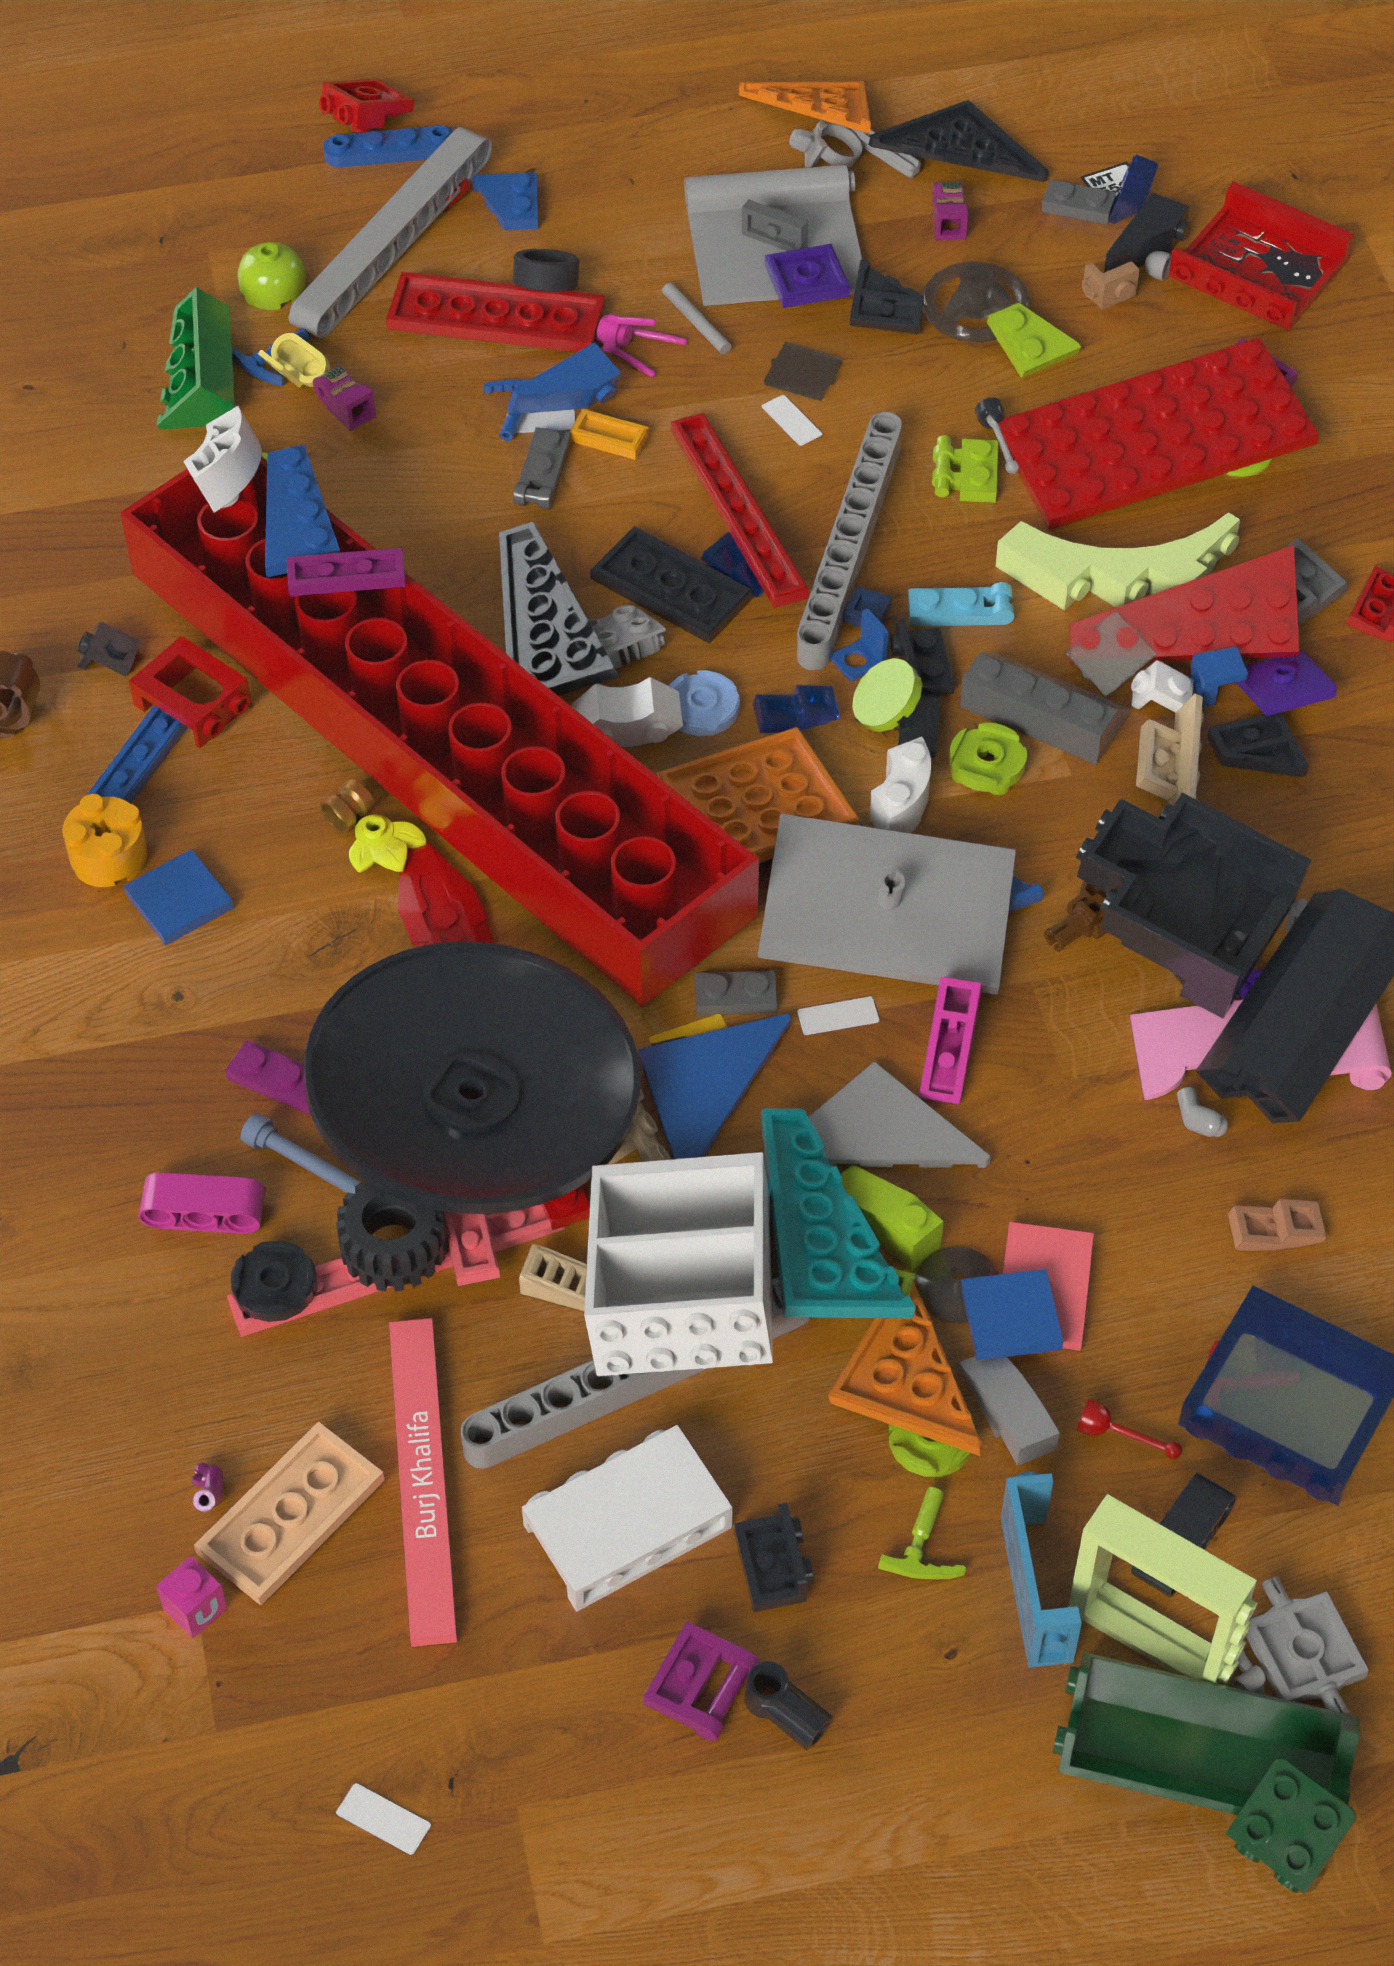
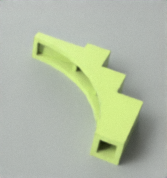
[995,512,1240,610]

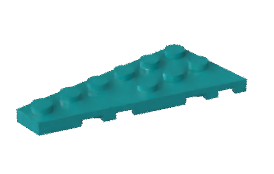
[760,1108,916,1318]

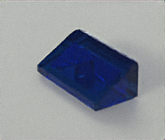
[1109,154,1158,224]

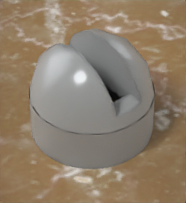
[1145,251,1172,281]

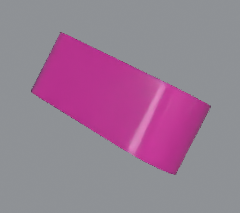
[138,1173,266,1234]

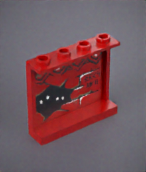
[1169,181,1354,331]

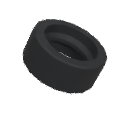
[513,249,580,292]

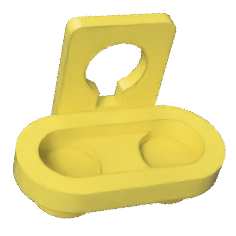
[258,333,330,388]

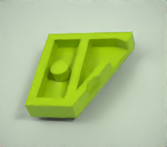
[987,303,1081,378]

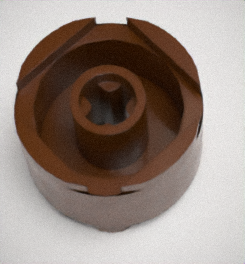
[0,651,40,738]

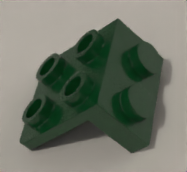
[1225,1759,1357,1894]

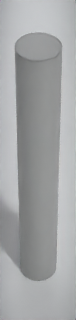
[662,283,731,355]

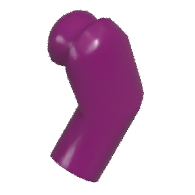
[191,1462,223,1512]

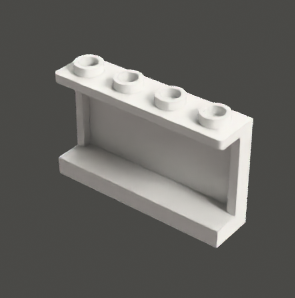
[522,1425,732,1612]

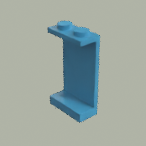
[1001,1472,1082,1668]

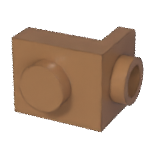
[1082,261,1140,310]

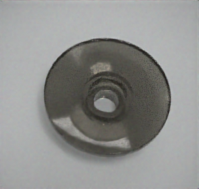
[915,1247,999,1323]

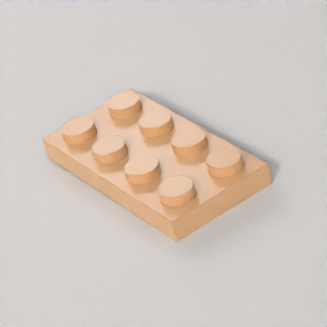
[194,1422,385,1606]

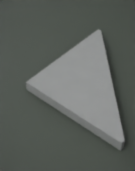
[763,1062,991,1168]

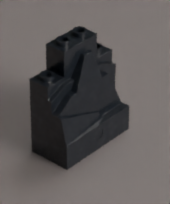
[1076,792,1312,1019]

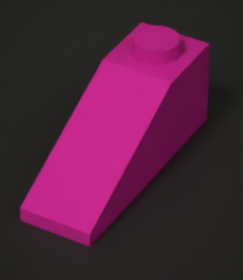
[919,976,982,1105]

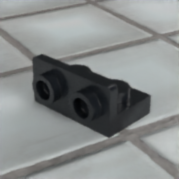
[890,619,955,695]

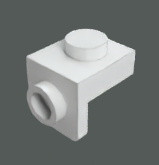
[1131,660,1194,713]

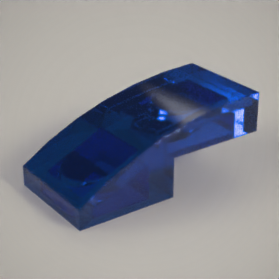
[701,532,764,597]
[753,685,840,733]

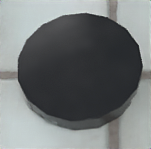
[231,1240,317,1322]

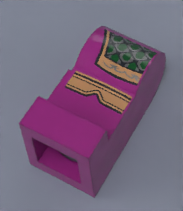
[932,181,968,241]
[313,366,376,431]

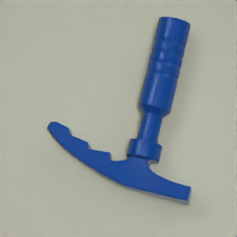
[232,328,310,386]
[483,380,529,441]

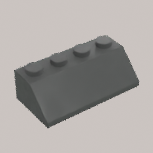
[960,652,1131,765]

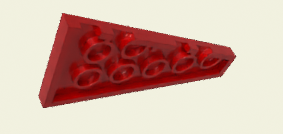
[1069,545,1299,665]

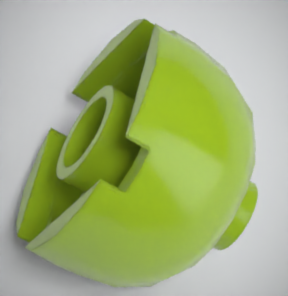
[237,242,308,310]

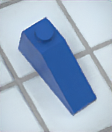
[507,342,621,415]

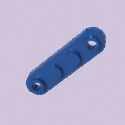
[323,125,453,167]

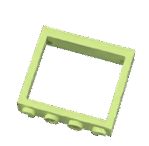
[1068,1494,1257,1686]

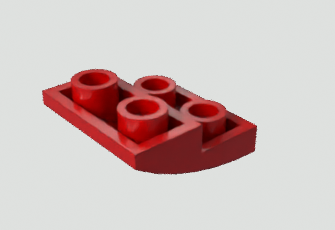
[1345,565,1394,642]

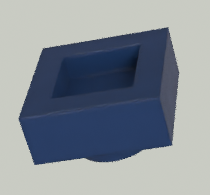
[843,586,892,627]

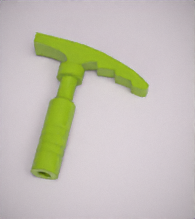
[878,1487,966,1580]

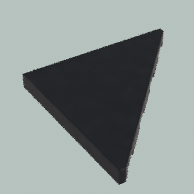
[868,100,1049,182]

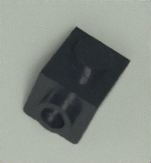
[76,621,140,676]

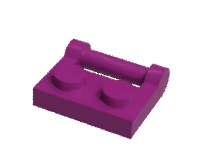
[643,1621,760,1742]

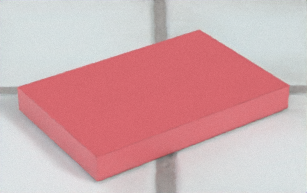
[1003,1222,1094,1351]

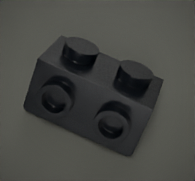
[734,1502,814,1612]

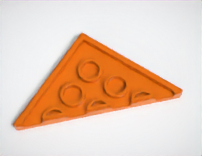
[739,81,871,133]
[828,1269,984,1457]

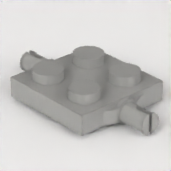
[1246,1577,1369,1715]

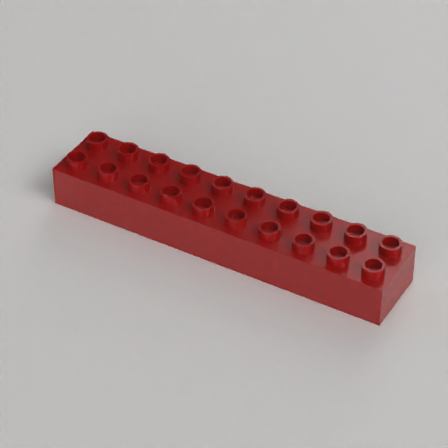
[120,456,759,1008]

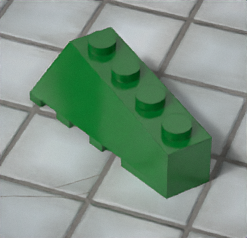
[156,287,235,430]

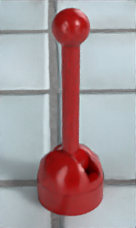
[1076,1398,1182,1460]

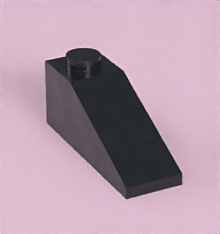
[1104,192,1191,273]

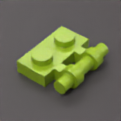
[932,435,998,503]

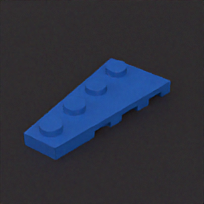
[265,445,340,578]

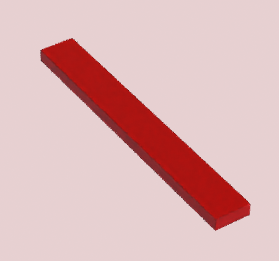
[671,413,809,608]

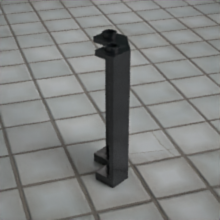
[1196,889,1394,1124]

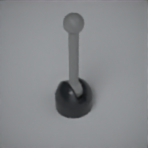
[975,397,1019,474]

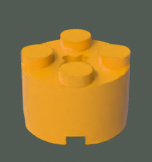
[62,794,148,887]

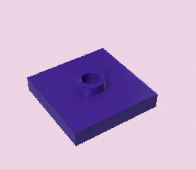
[765,244,850,308]
[1235,650,1336,716]

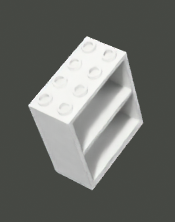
[584,1152,773,1376]

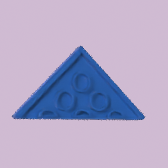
[638,1013,790,1159]

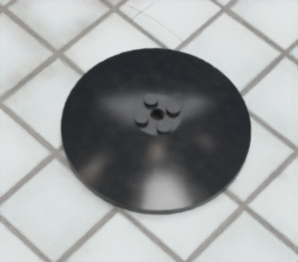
[304,942,641,1214]

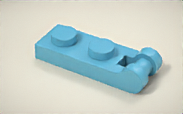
[908,582,1015,626]

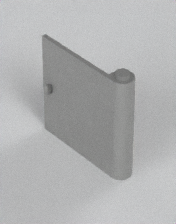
[684,165,862,306]

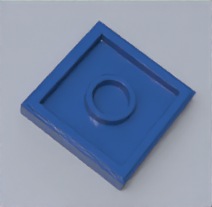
[123,849,234,946]
[961,1269,1063,1360]

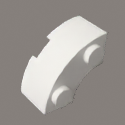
[183,406,261,512]
[572,677,683,747]
[870,737,931,833]

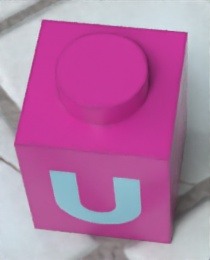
[156,1556,227,1638]

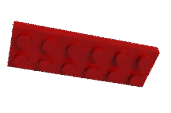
[386,272,605,352]

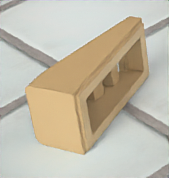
[519,1244,587,1311]

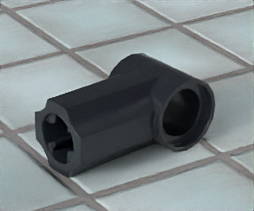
[744,1661,833,1750]

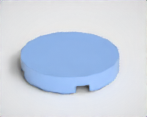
[669,670,740,736]

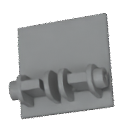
[589,605,666,669]

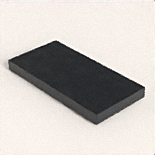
[590,526,753,644]

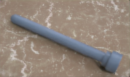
[240,1112,405,1227]

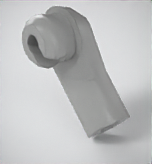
[1177,1087,1228,1137]

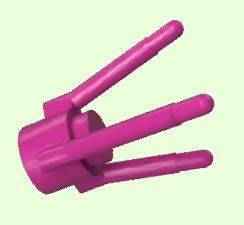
[597,314,687,377]

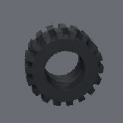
[336,1182,447,1292]

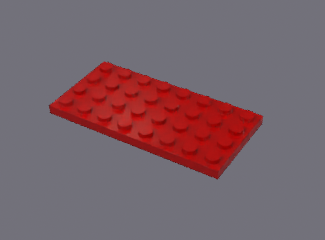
[999,337,1319,530]

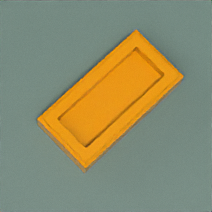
[570,409,649,460]

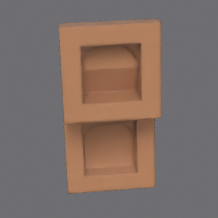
[1228,1199,1327,1251]

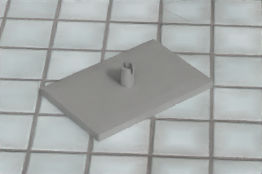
[758,814,1016,994]

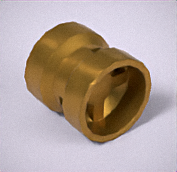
[320,779,375,833]

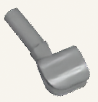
[1233,1650,1265,1694]

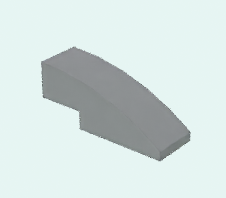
[958,1356,1060,1466]

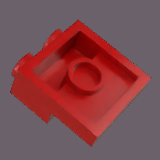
[319,78,414,133]

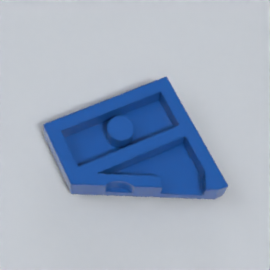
[472,173,538,230]

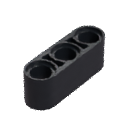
[1131,1473,1237,1597]

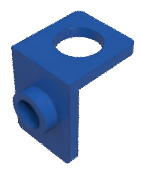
[831,608,889,681]

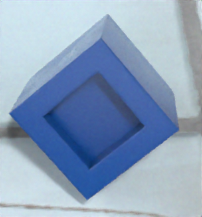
[1190,647,1248,707]

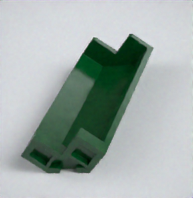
[1052,1652,1360,1815]

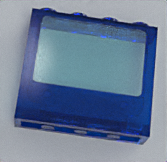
[1178,1285,1394,1506]

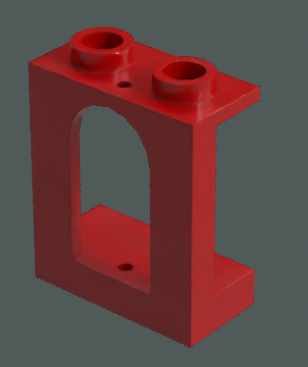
[129,635,252,749]

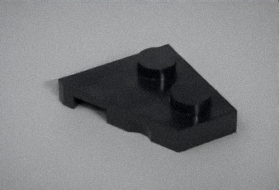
[850,259,924,334]
[1207,713,1308,777]

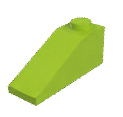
[841,1165,944,1272]

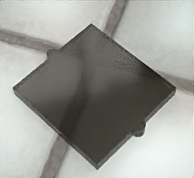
[764,342,842,401]
[1065,610,1157,699]

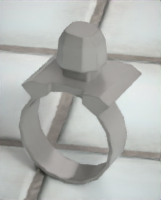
[789,120,863,168]

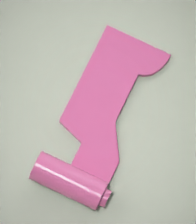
[1130,999,1392,1100]

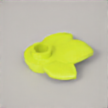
[349,814,427,873]

